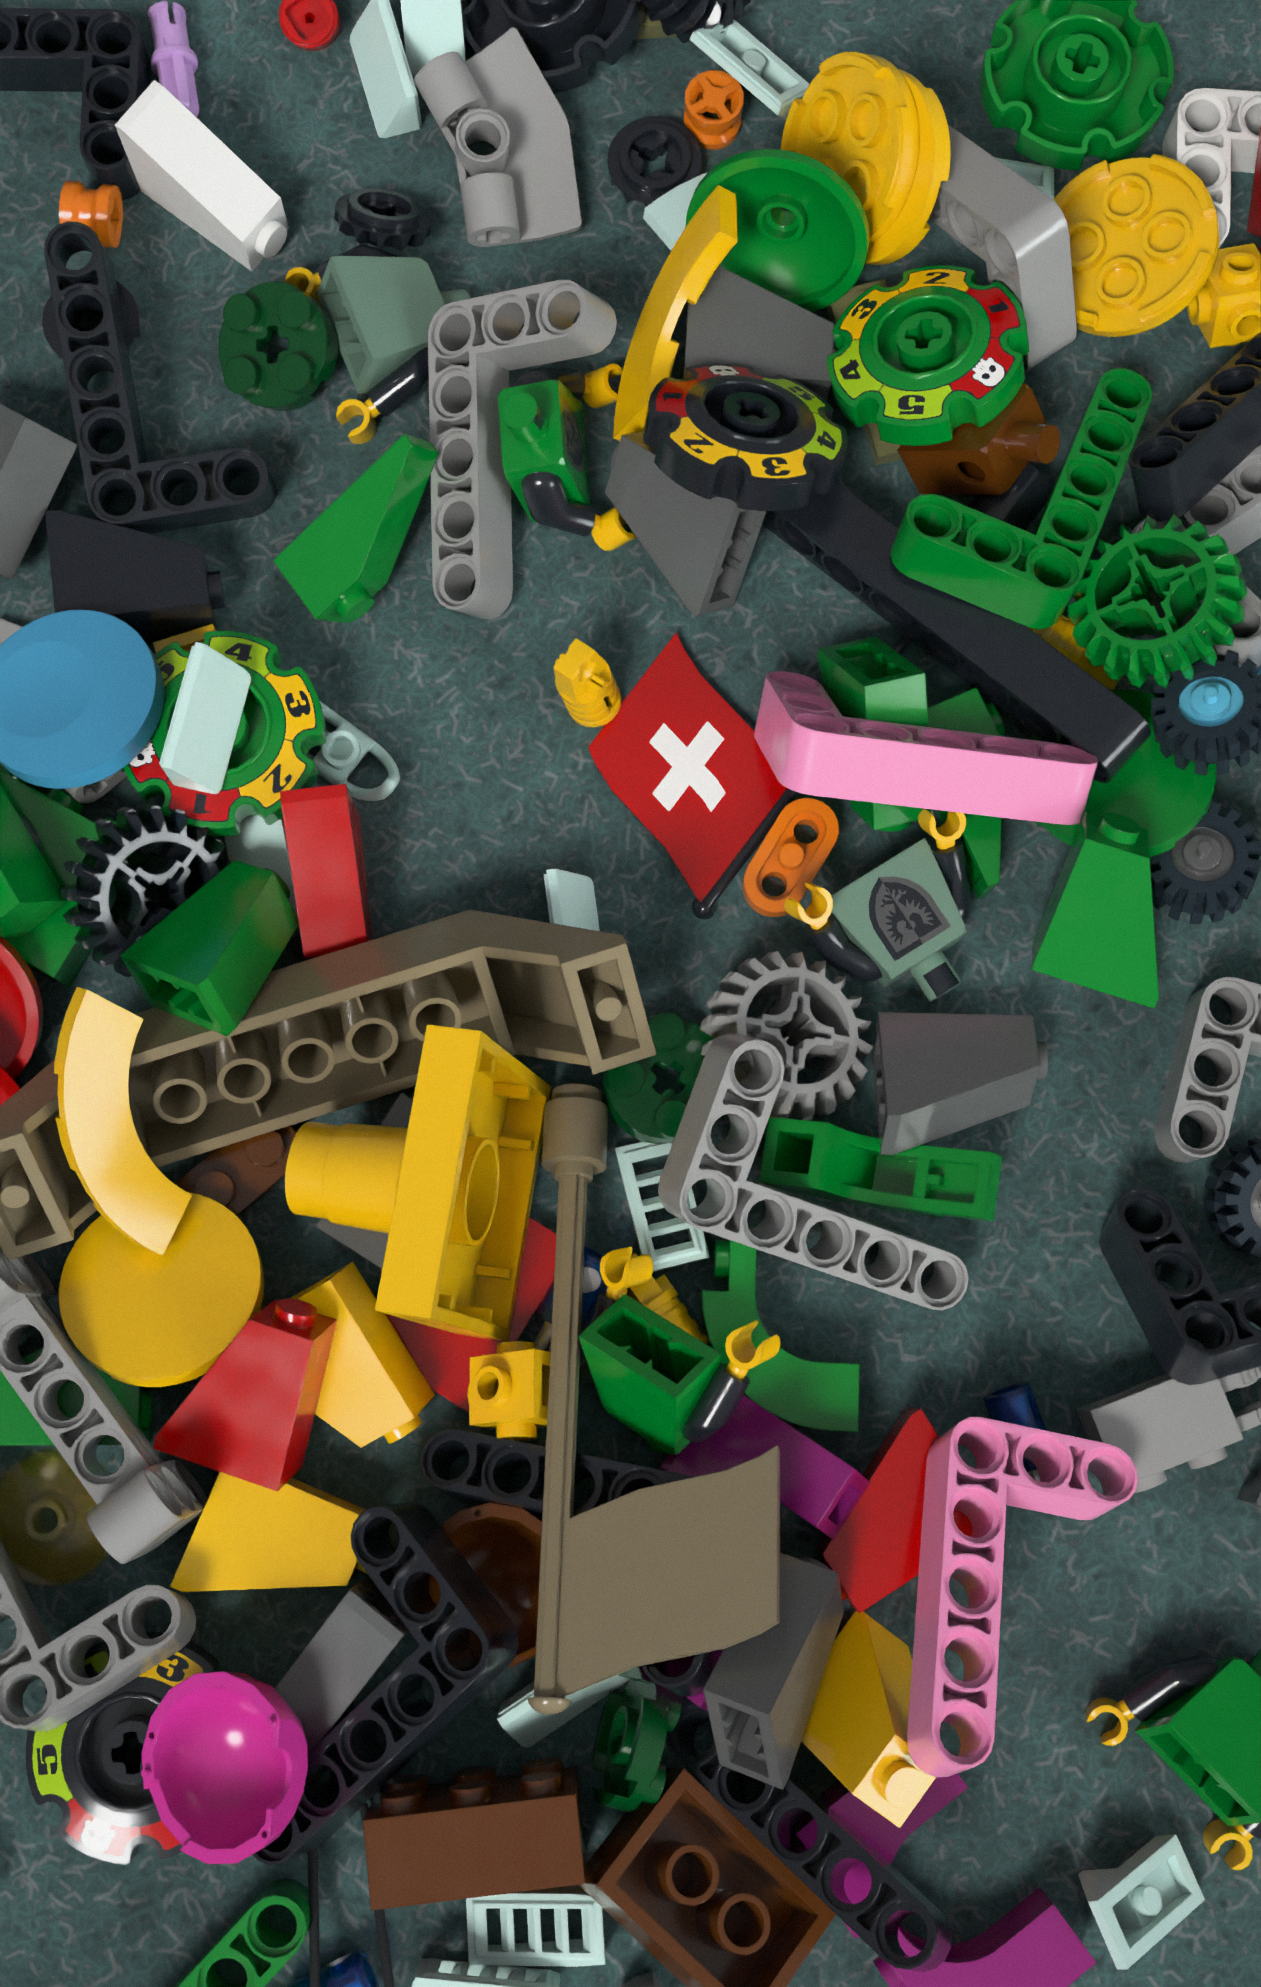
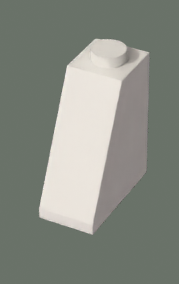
[115,80,289,271]

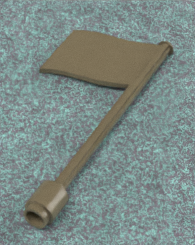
[528,1084,780,1715]

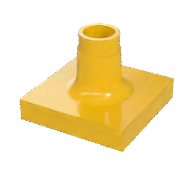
[285,1025,551,1342]

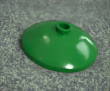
[685,149,869,312]

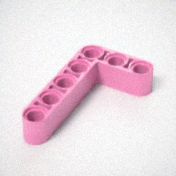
[754,671,1098,825]
[907,1417,1138,1777]

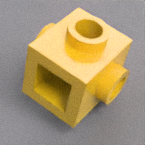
[1187,243,1261,348]
[467,1341,551,1441]

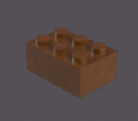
[363,1758,586,1910]
[579,1768,836,1987]

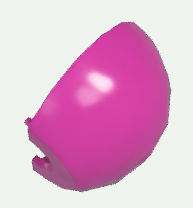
[141,1672,308,1864]

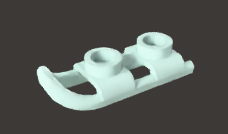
[306,701,400,801]

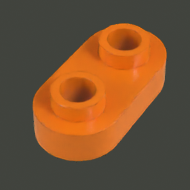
[742,798,839,917]

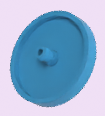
[0,610,165,789]

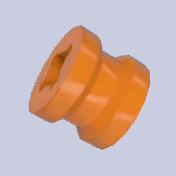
[683,70,744,150]
[59,180,123,248]

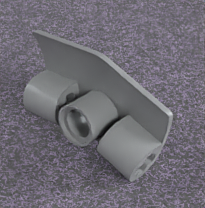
[414,27,582,247]

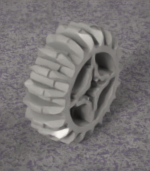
[699,951,873,1121]

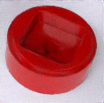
[279,0,341,51]

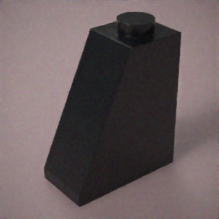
[45,510,226,642]

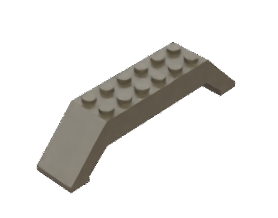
[0,910,656,1261]

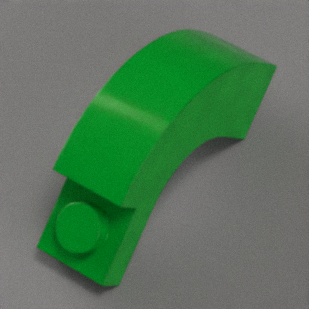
[759,1117,1002,1222]
[699,1226,860,1432]

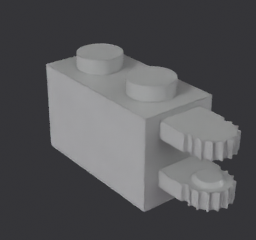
[1076,1366,1261,1493]

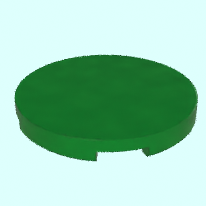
[1030,689,1217,857]

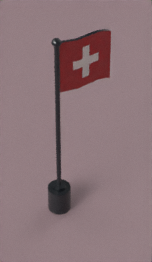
[588,464,1052,920]

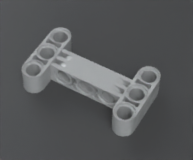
[0,1247,208,1564]

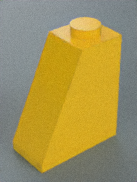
[289,1261,435,1448]
[170,1472,367,1592]
[801,1611,936,1828]

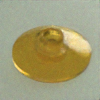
[0,1450,108,1586]

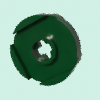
[219,282,338,411]
[602,1012,715,1144]
[592,1666,682,1812]

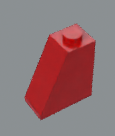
[280,784,372,960]
[153,1298,337,1492]
[816,1407,973,1613]

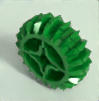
[1068,514,1247,689]

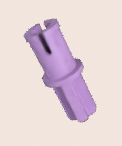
[148,1,199,117]

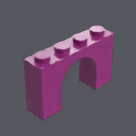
[659,1395,870,1711]
[793,1773,1096,1987]

